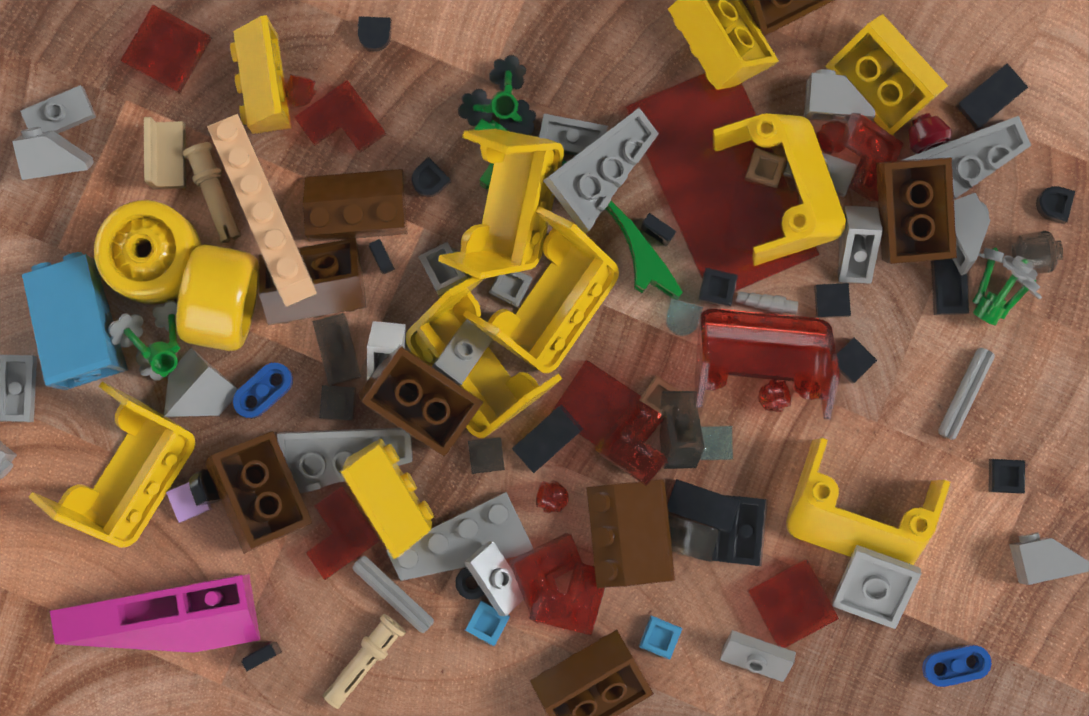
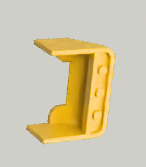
[713,113,846,266]
[438,129,564,279]
[463,206,619,374]
[405,276,562,438]
[28,381,195,548]
[786,438,951,565]

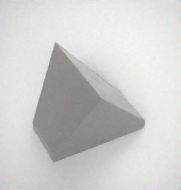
[418,242,489,298]
[164,348,238,417]

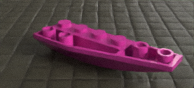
[50,574,260,653]

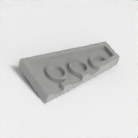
[543,108,659,233]
[903,116,1031,200]
[277,428,413,493]
[387,492,535,581]

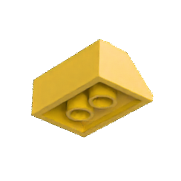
[668,0,779,90]
[825,14,948,137]
[230,15,292,134]
[341,438,434,559]

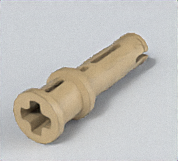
[183,142,241,243]
[322,614,406,709]

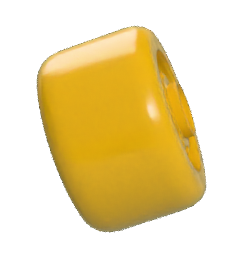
[94,200,202,305]
[176,244,259,351]

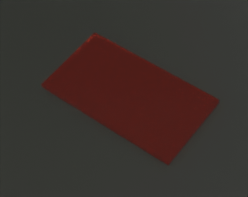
[625,72,820,292]

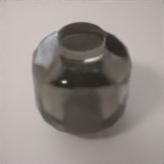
[1011,231,1063,274]

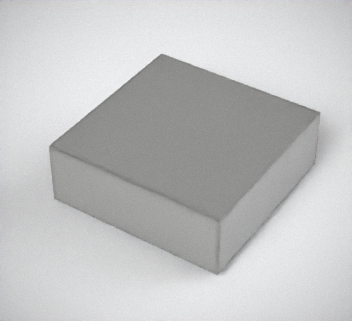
[489,272,533,308]

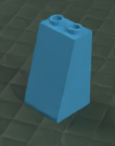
[22,252,128,391]

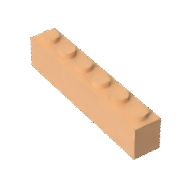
[207,114,317,307]

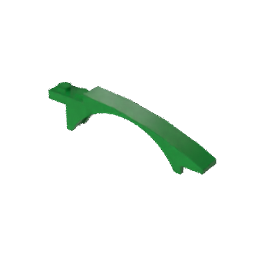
[474,119,683,302]

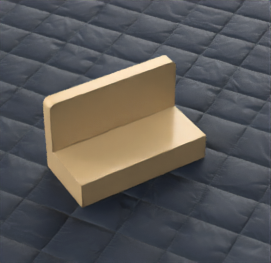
[144,117,186,189]

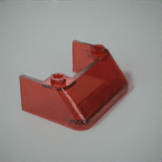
[695,308,840,420]

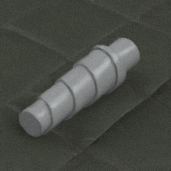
[736,291,799,315]

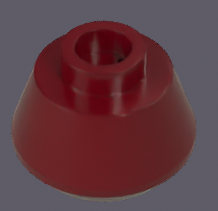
[909,113,953,154]

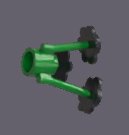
[458,55,537,135]

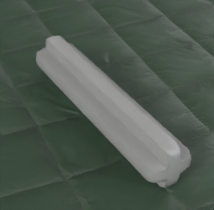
[938,348,995,440]
[352,556,434,633]

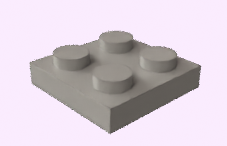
[832,545,921,629]

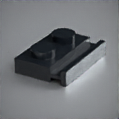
[712,495,768,566]

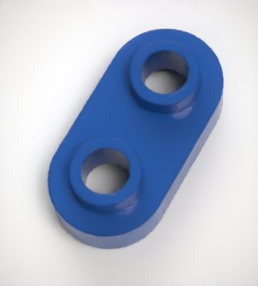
[233,363,293,419]
[922,644,992,687]

